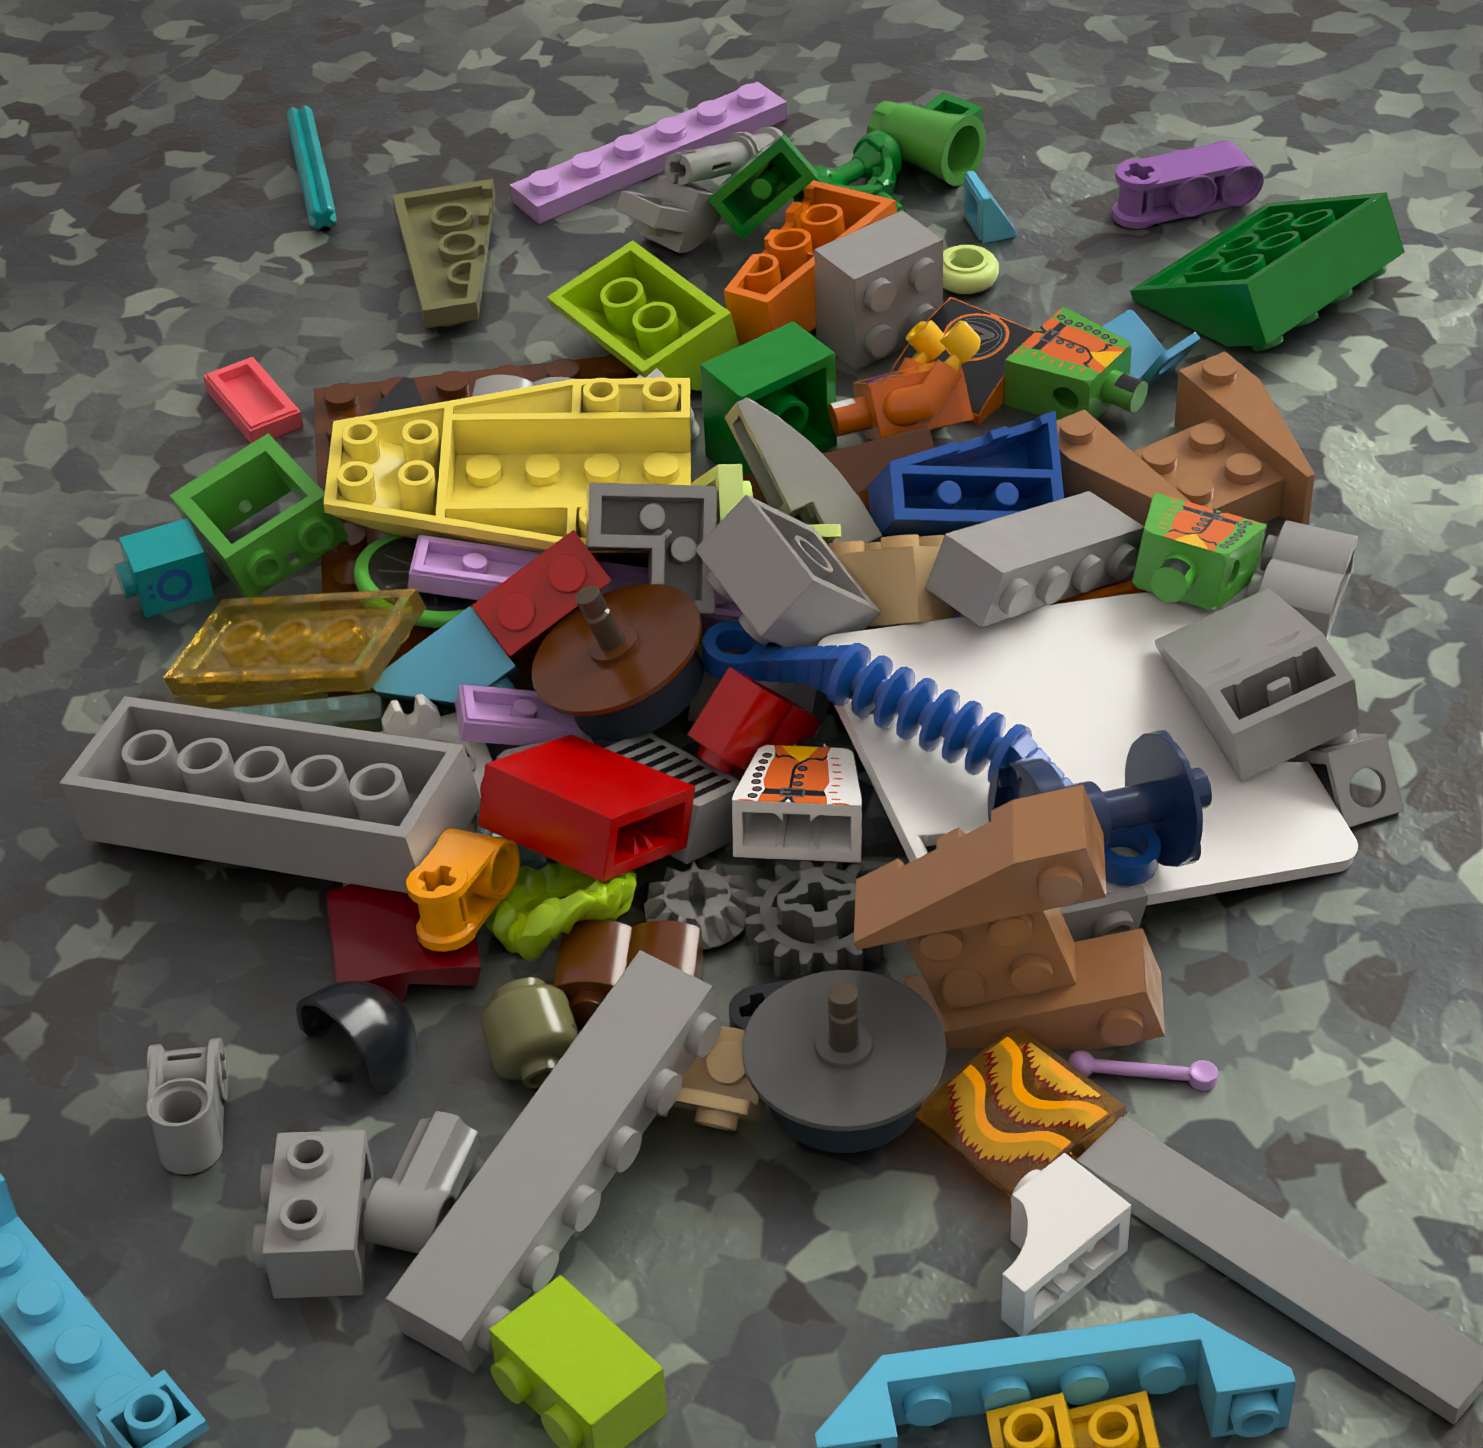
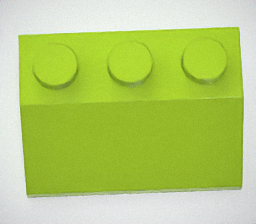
[547,240,739,391]

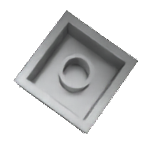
[814,210,943,371]
[695,494,881,649]

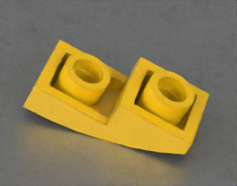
[986,1391,1161,1448]

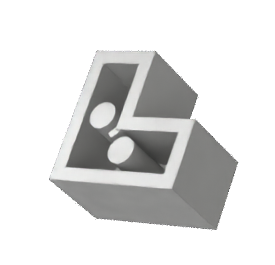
[586,483,717,616]

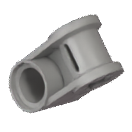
[146,1038,229,1175]

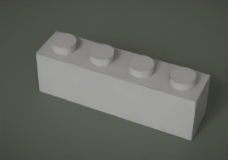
[925,491,1144,627]

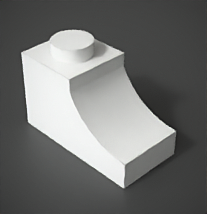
[1001,1153,1131,1336]

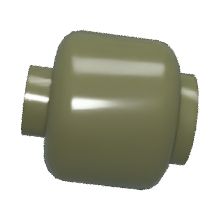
[480,977,579,1088]

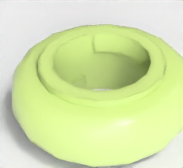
[943,245,999,294]

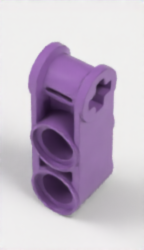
[1112,140,1264,229]

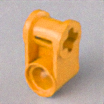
[406,828,520,952]

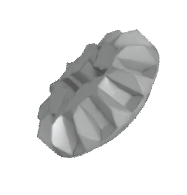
[644,860,751,950]

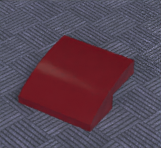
[326,884,481,1003]

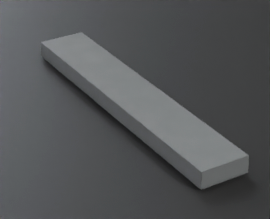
[1076,1117,1483,1425]

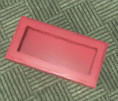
[203,357,303,444]

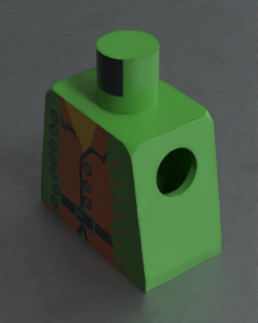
[1004,307,1148,420]
[1132,492,1267,610]

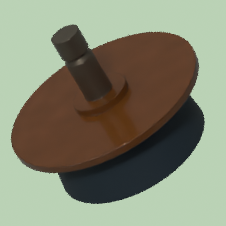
[531,584,704,741]

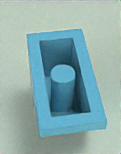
[368,606,520,708]

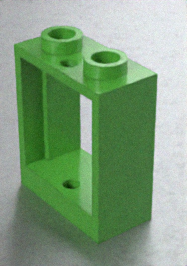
[169,433,349,601]

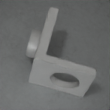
[1293,729,1404,827]

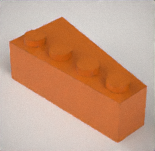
[724,180,897,346]

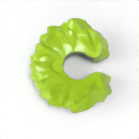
[485,862,637,962]

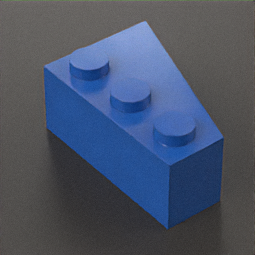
[867,411,1064,542]

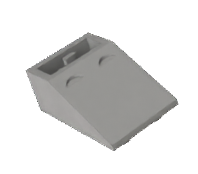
[1155,588,1361,781]

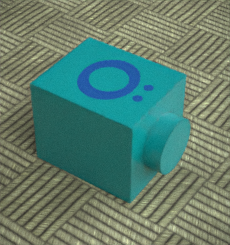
[115,518,214,618]

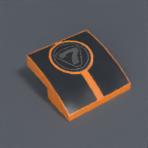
[890,297,1036,425]

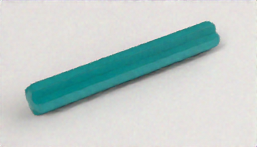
[286,105,337,230]

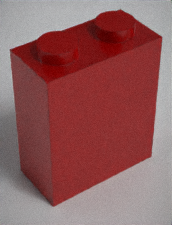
[478,734,696,882]

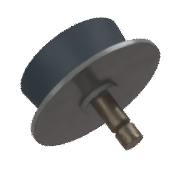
[742,970,946,1153]

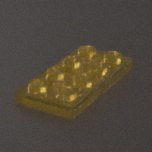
[163,588,426,697]

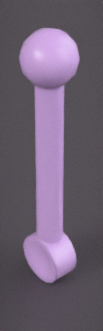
[1067,1050,1218,1091]

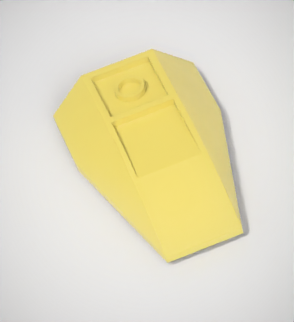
[323,377,691,553]

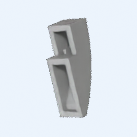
[724,398,882,543]

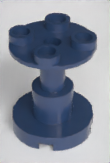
[987,730,1212,867]

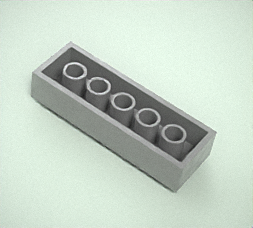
[59,696,481,893]

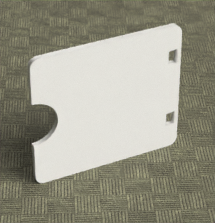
[817,592,1358,906]

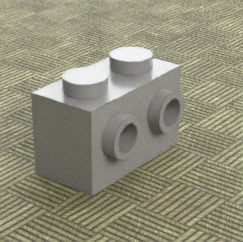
[253,1130,374,1299]

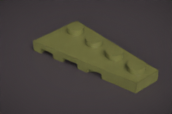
[392,179,495,328]

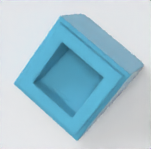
[964,170,1017,244]

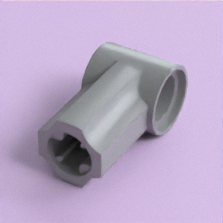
[363,1111,480,1254]

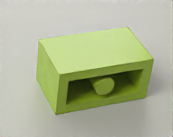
[489,1275,668,1448]

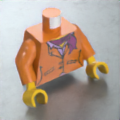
[828,320,981,440]

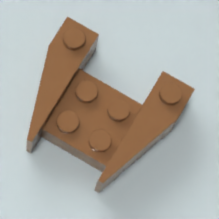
[1056,351,1315,541]
[854,784,1165,1050]

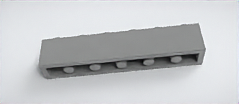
[386,950,721,1373]

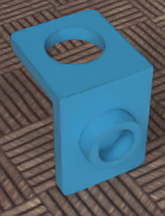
[1102,310,1201,386]

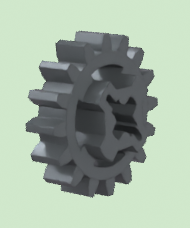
[745,860,890,979]

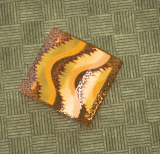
[915,1026,1128,1197]

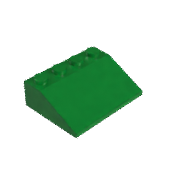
[1130,192,1405,351]

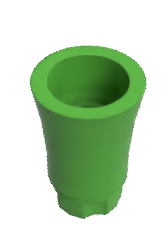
[867,101,986,186]

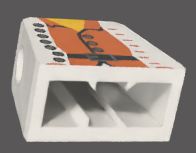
[732,737,862,863]

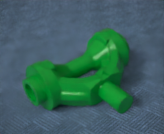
[793,130,906,212]

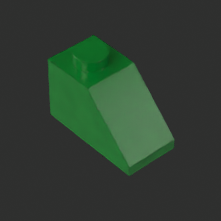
[708,134,819,240]

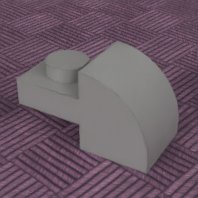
[615,175,722,253]

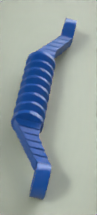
[702,621,1161,886]

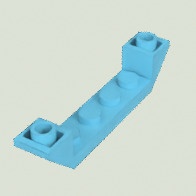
[0,1173,209,1448]
[815,1313,1296,1448]

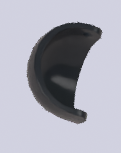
[296,980,417,1094]

